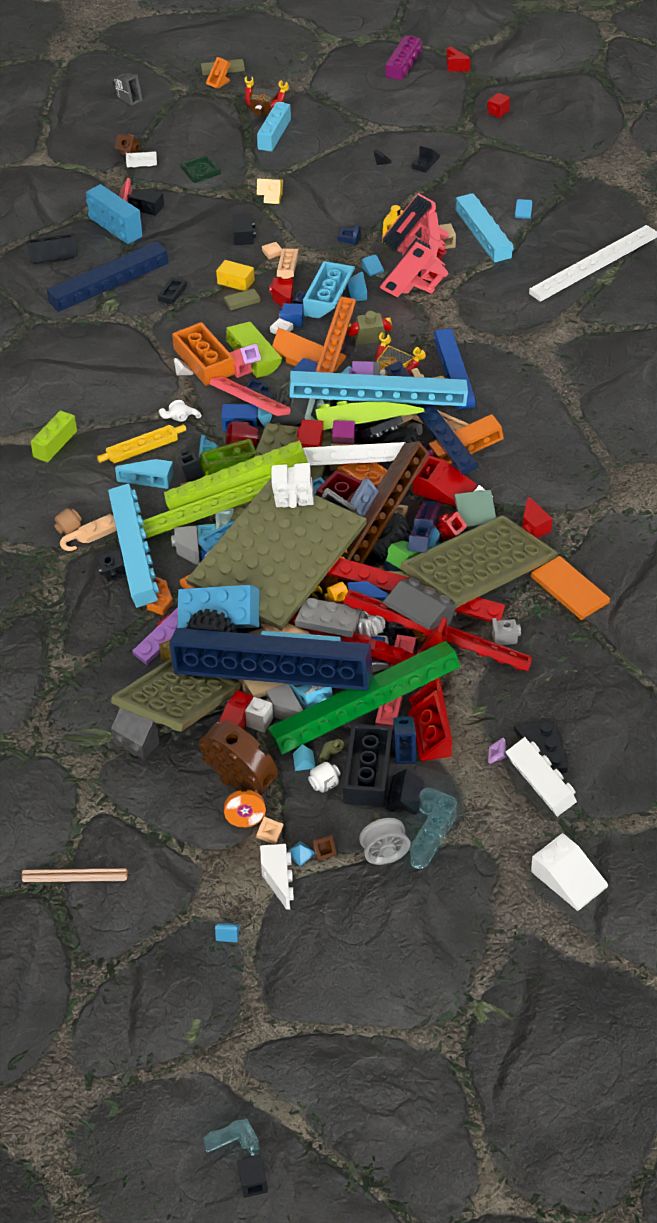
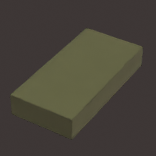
[224,288,260,310]

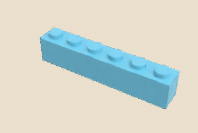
[456,193,514,262]

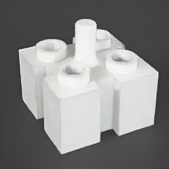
[272,463,314,508]

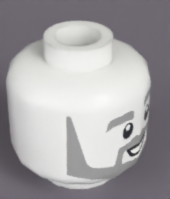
[308,762,340,793]

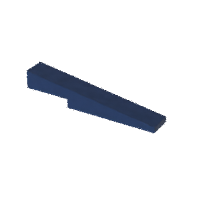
[408,500,442,552]

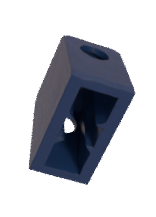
[393,715,416,764]

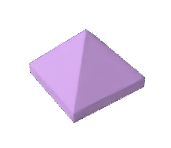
[488,738,507,764]

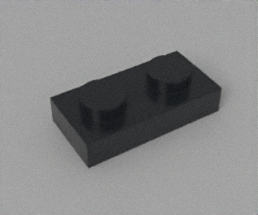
[158,277,187,305]

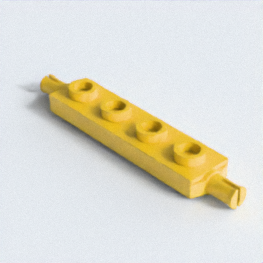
[97,424,186,464]

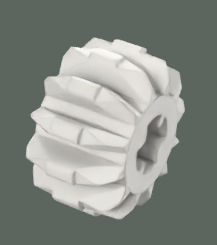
[354,611,385,638]

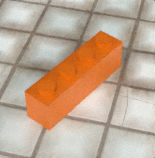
[429,414,504,464]

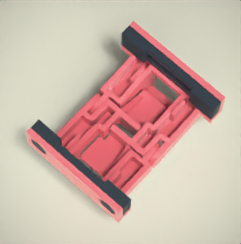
[380,193,449,297]

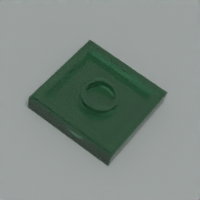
[180,155,221,183]

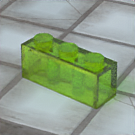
[199,438,257,476]

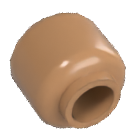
[54,508,82,535]

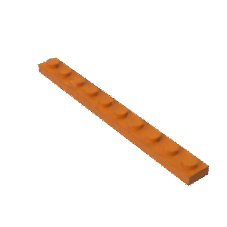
[315,296,356,373]

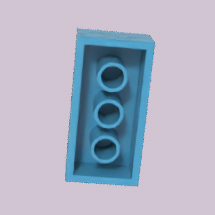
[86,184,143,244]
[178,585,259,629]

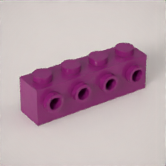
[386,36,422,80]

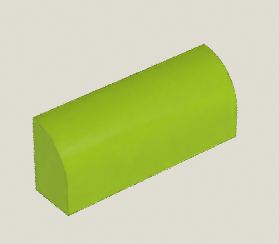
[226,322,282,378]

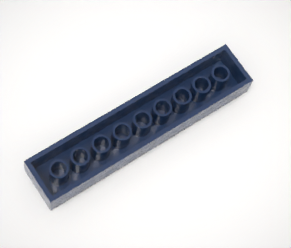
[169,628,373,691]

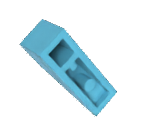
[115,459,174,489]

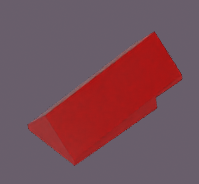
[408,678,452,761]

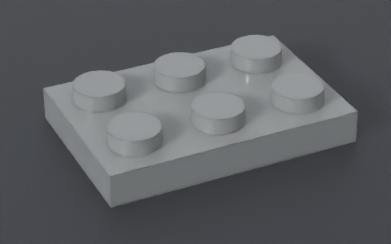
[295,598,362,638]

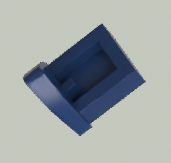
[338,225,361,245]

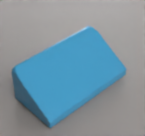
[347,272,367,301]

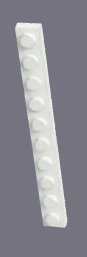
[529,225,657,302]

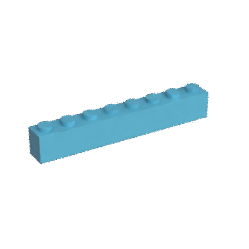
[108,483,159,607]

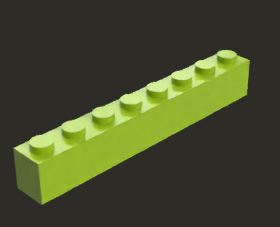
[164,440,308,510]

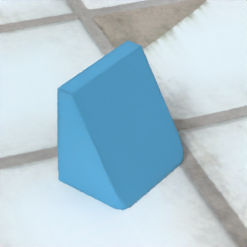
[515,199,532,219]
[362,254,384,277]

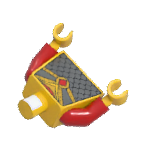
[375,332,426,376]

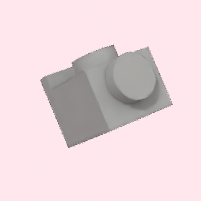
[492,618,521,645]

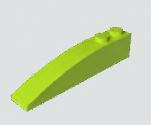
[316,401,425,430]

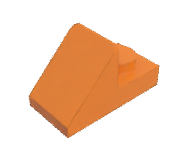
[205,57,231,89]

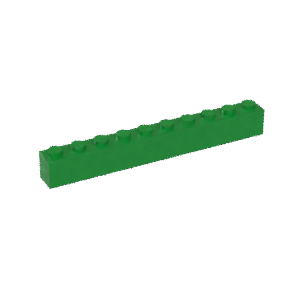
[268,641,460,755]

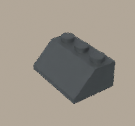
[270,380,310,426]
[383,578,457,630]

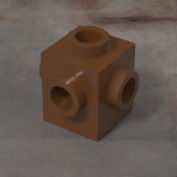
[114,133,140,156]

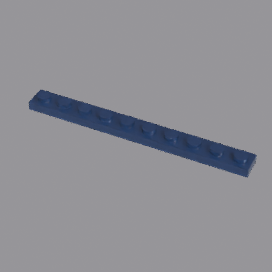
[384,361,478,475]

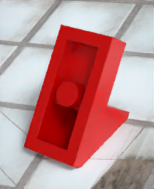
[446,47,470,72]

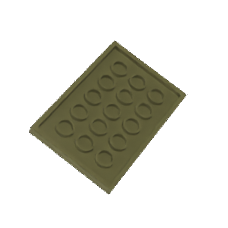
[111,658,241,732]

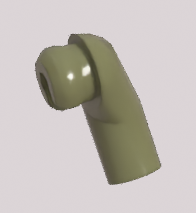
[318,739,344,763]

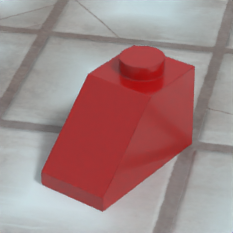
[269,278,294,307]
[522,498,552,538]

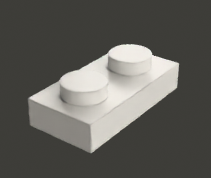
[126,152,157,168]

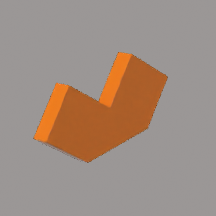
[146,577,173,615]

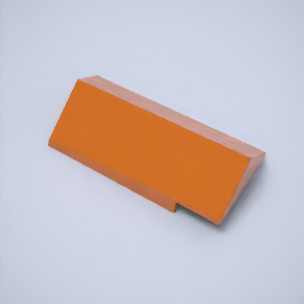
[272,328,346,372]

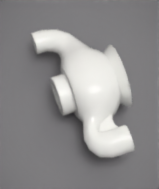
[159,400,202,422]

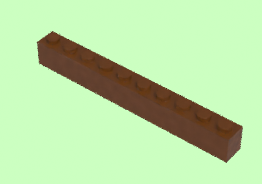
[320,441,430,590]

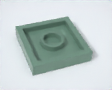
[454,490,496,530]

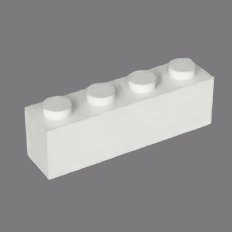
[506,737,577,817]

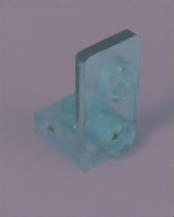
[203,1118,260,1156]

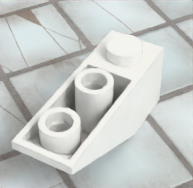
[260,844,294,909]

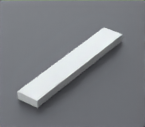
[303,442,406,466]

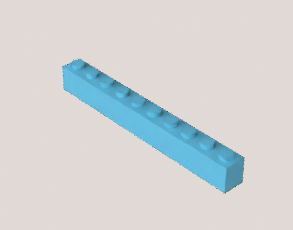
[289,371,468,406]

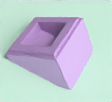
[240,344,261,365]

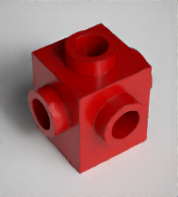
[435,512,467,541]

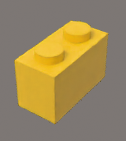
[216,260,255,291]

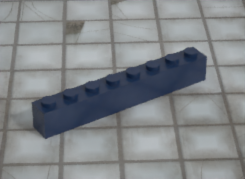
[47,242,168,312]

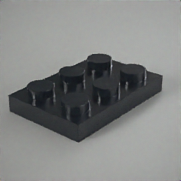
[355,416,403,441]

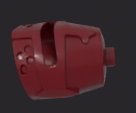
[225,421,261,451]

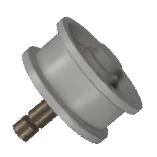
[359,812,410,865]

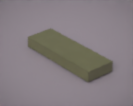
[201,59,245,76]

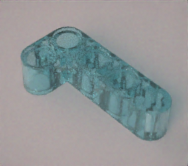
[410,788,457,869]

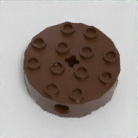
[198,721,278,795]

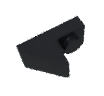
[412,146,440,173]

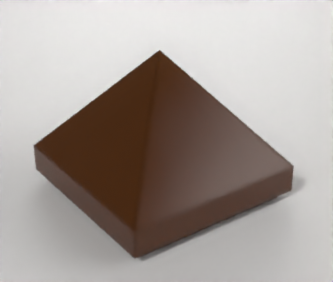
[312,834,337,861]

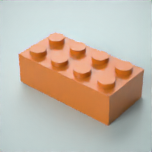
[172,322,235,386]

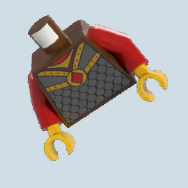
[245,76,289,116]

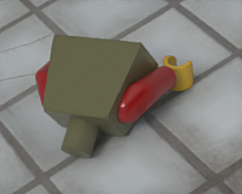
[346,311,392,346]

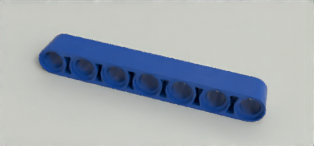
[434,328,475,410]

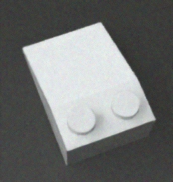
[531,833,608,911]

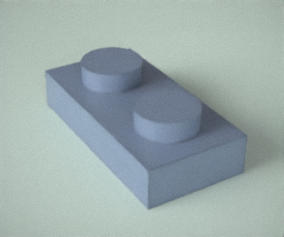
[350,479,379,517]

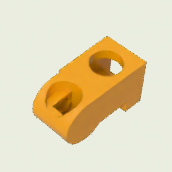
[324,582,348,605]

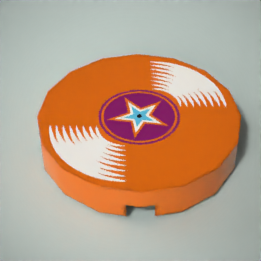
[224,790,266,828]

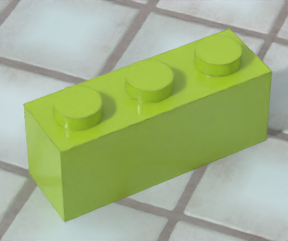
[30,410,77,463]

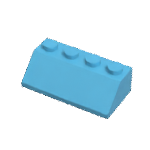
[303,261,355,318]

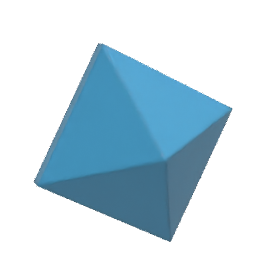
[286,841,315,867]

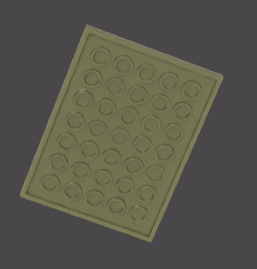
[186,478,367,631]

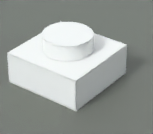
[270,318,293,334]

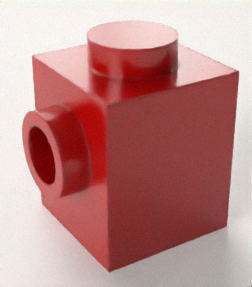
[487,93,510,118]

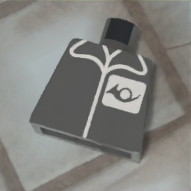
[113,73,143,106]

